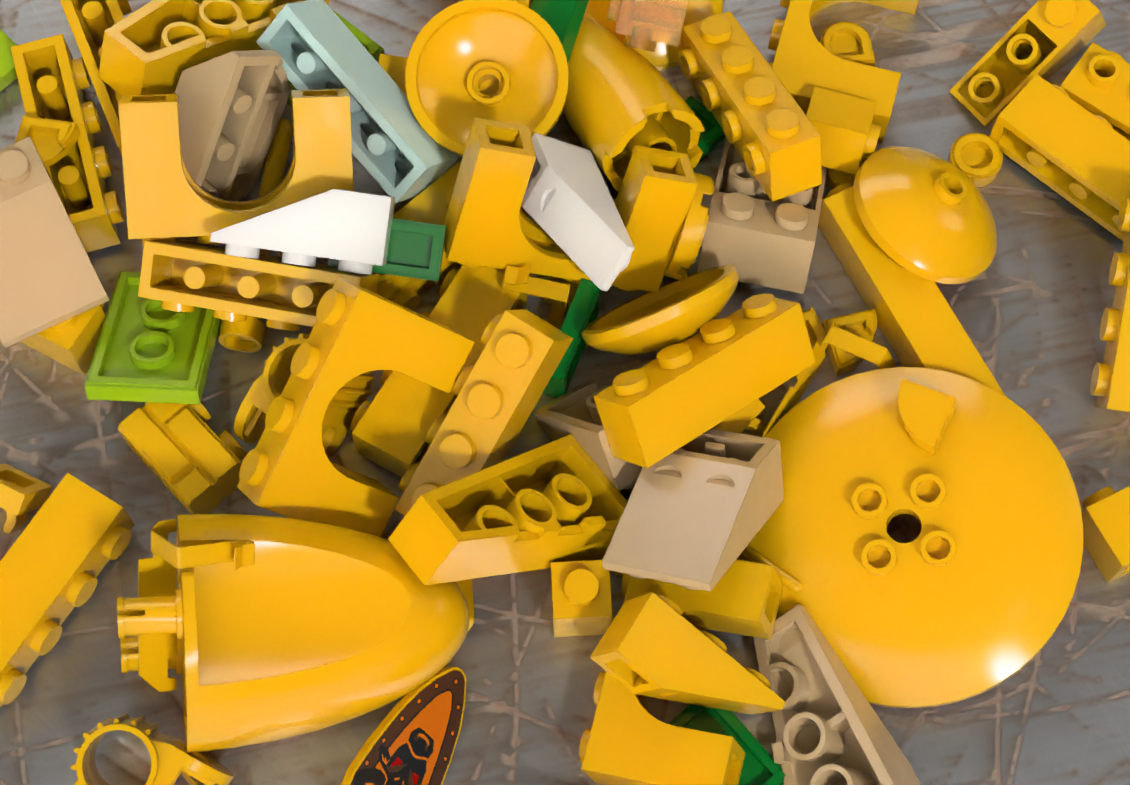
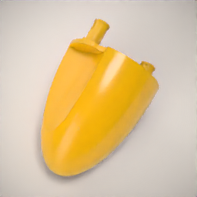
[117,514,469,753]

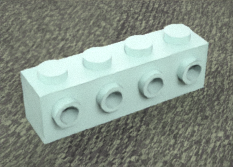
[256,0,460,203]

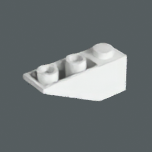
[521,133,635,291]
[210,189,395,275]

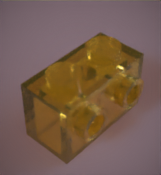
[607,0,689,52]

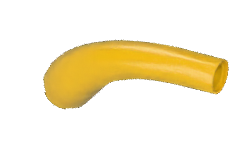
[563,11,705,192]

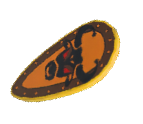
[341,666,466,785]

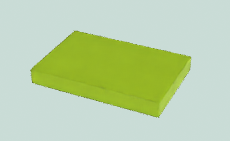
[84,271,221,405]

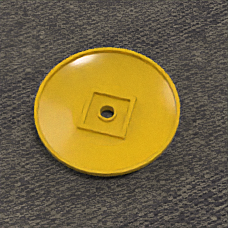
[737,367,1083,709]

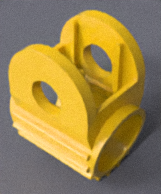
[234,333,375,460]
[70,713,234,785]

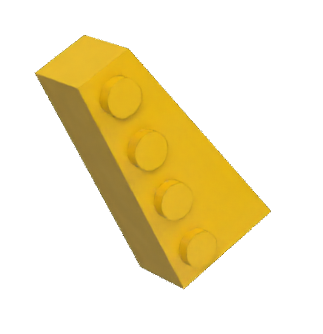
[99,0,329,95]
[388,434,628,585]

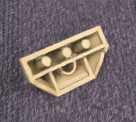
[174,50,291,243]

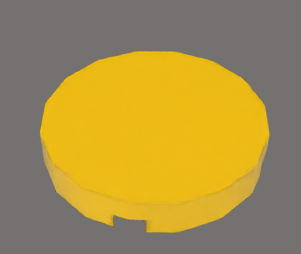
[664,172,714,281]

